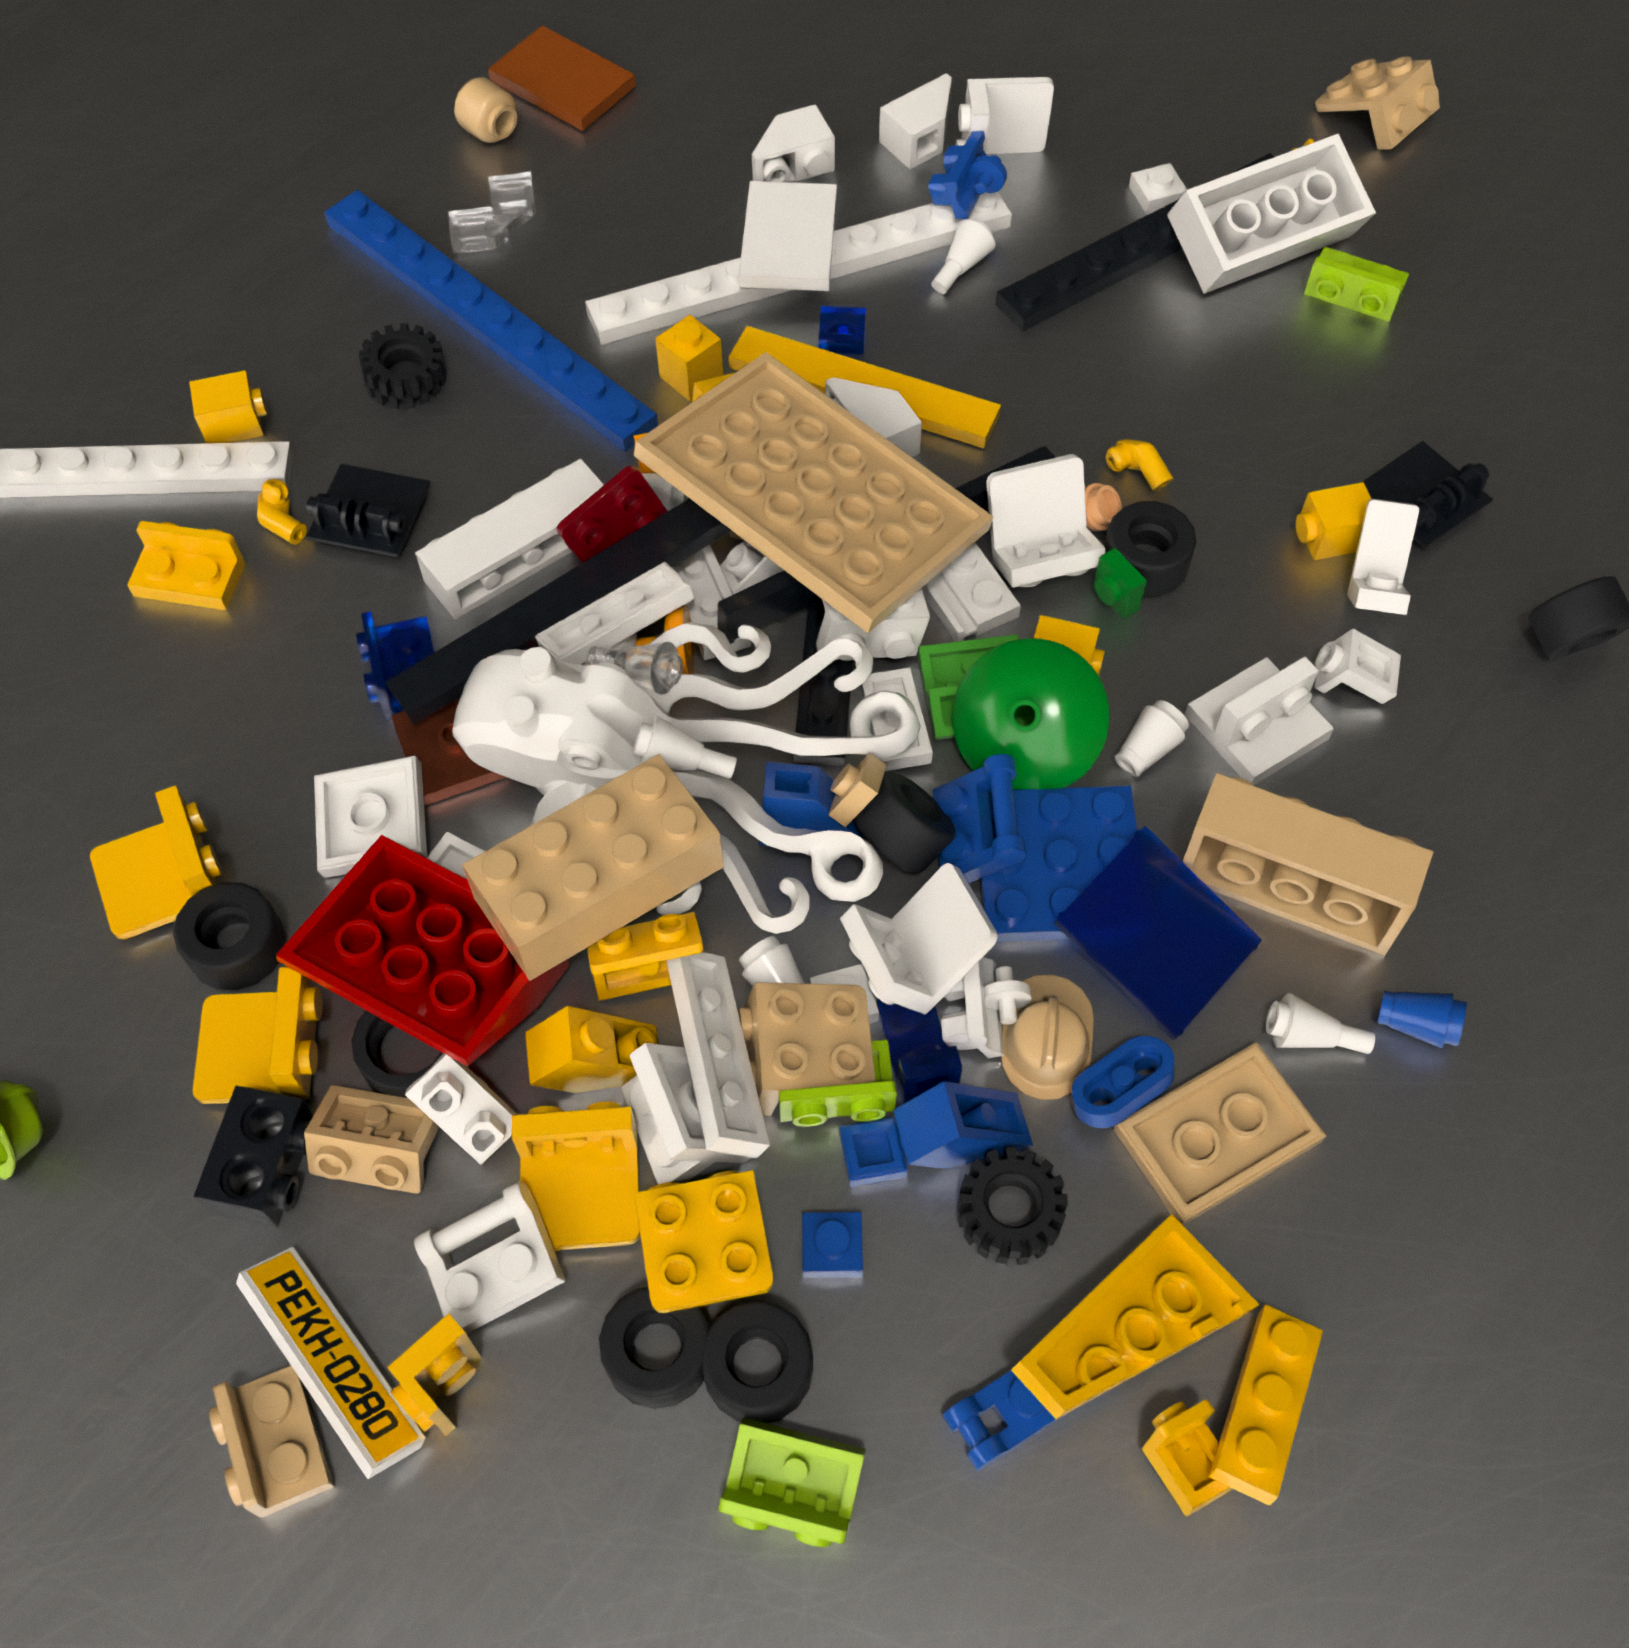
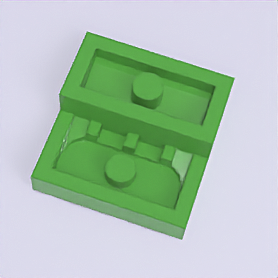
[917,634,1035,740]

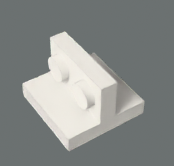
[1185,657,1334,785]
[621,1043,752,1184]

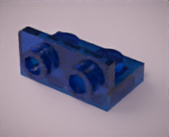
[356,611,435,721]

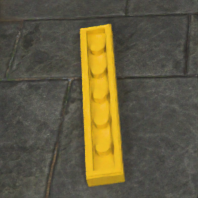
[728,326,1001,449]

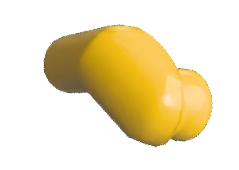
[1106,439,1174,492]

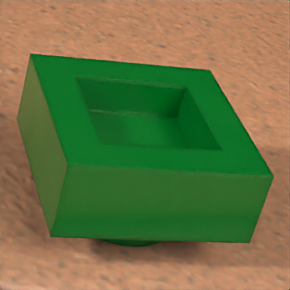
[1093,548,1147,619]

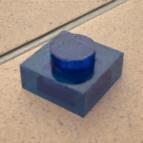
[818,306,866,354]

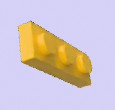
[1209,1304,1323,1506]

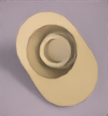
[1001,974,1094,1100]

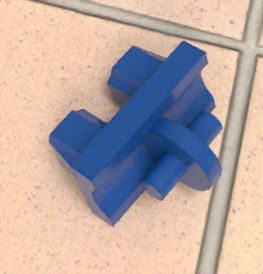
[928,131,1007,219]

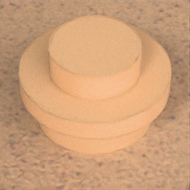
[1085,483,1122,532]

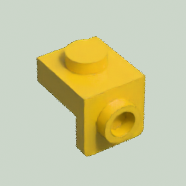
[1142,1399,1233,1517]

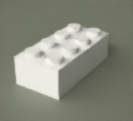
[1167,134,1376,294]

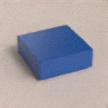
[839,1116,907,1188]

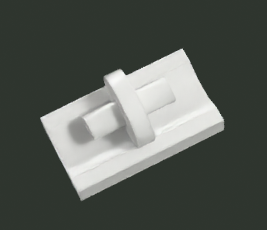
[941,957,1032,1059]
[405,1053,518,1165]

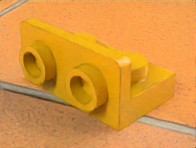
[127,521,246,611]
[387,1313,481,1436]

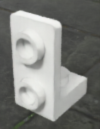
[1347,499,1419,615]

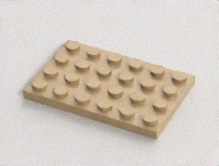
[634,352,994,633]

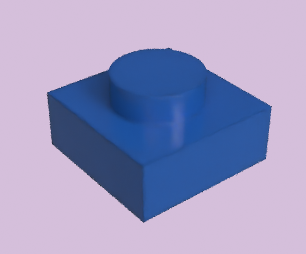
[802,1212,863,1278]

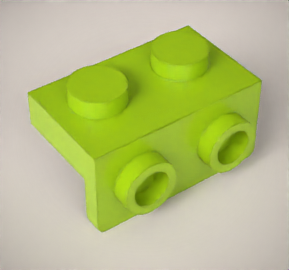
[778,1039,897,1127]
[718,1417,866,1547]

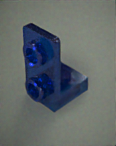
[876,998,963,1104]

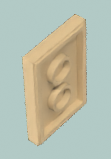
[1113,1042,1326,1226]

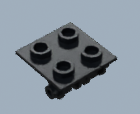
[1362,441,1493,549]
[306,464,431,557]

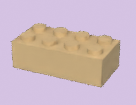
[462,754,724,981]
[1177,773,1433,956]

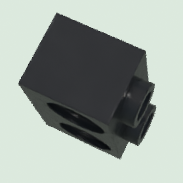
[193,1085,314,1228]

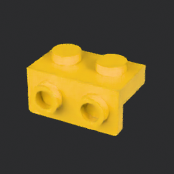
[587,912,704,1001]

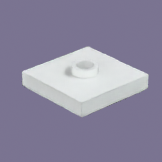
[314,756,427,878]

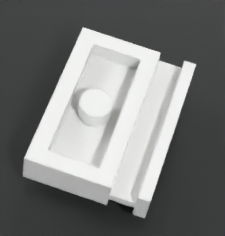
[922,542,1021,642]

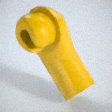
[257,479,307,545]

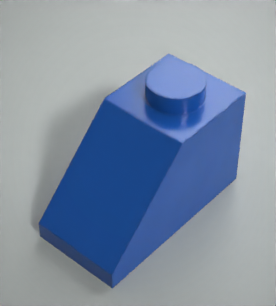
[893,1081,1033,1169]

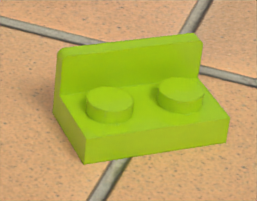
[1304,246,1410,322]

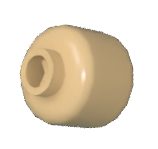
[454,77,517,143]

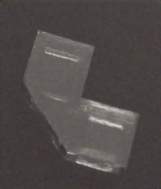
[448,172,536,254]

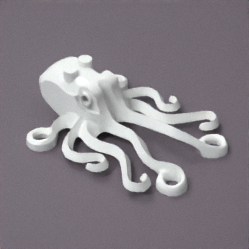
[452,622,921,934]

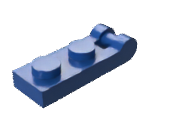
[942,1371,1075,1472]

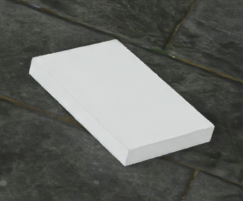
[739,181,837,291]

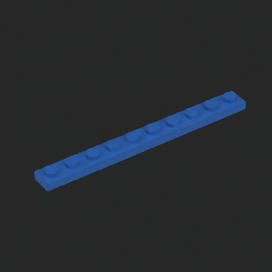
[324,190,658,452]

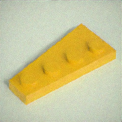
[1011,1214,1260,1419]

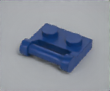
[933,754,1026,884]

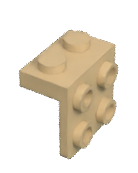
[1315,57,1440,150]
[737,982,875,1116]

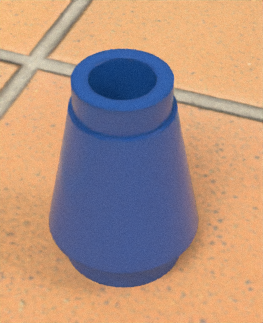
[1378,991,1467,1049]

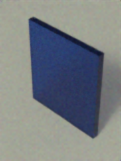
[1053,826,1262,1040]

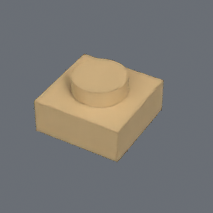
[828,752,887,828]

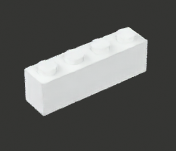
[415,458,604,620]

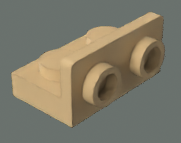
[304,1085,439,1194]
[209,1365,335,1518]

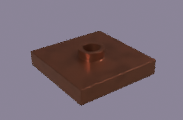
[391,697,507,806]

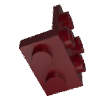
[557,465,668,563]

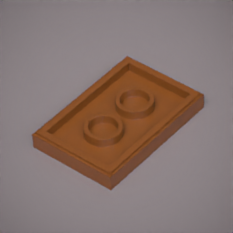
[488,26,636,131]

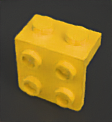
[90,785,222,940]
[192,967,323,1104]
[512,1102,640,1251]
[634,1170,774,1313]

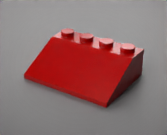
[276,834,569,1066]

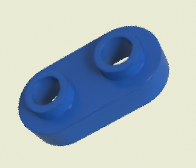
[1072,1036,1175,1128]

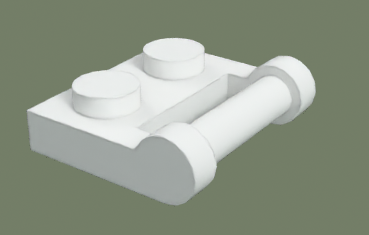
[414,1181,566,1334]

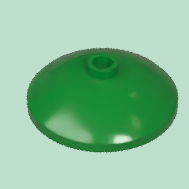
[952,638,1110,790]

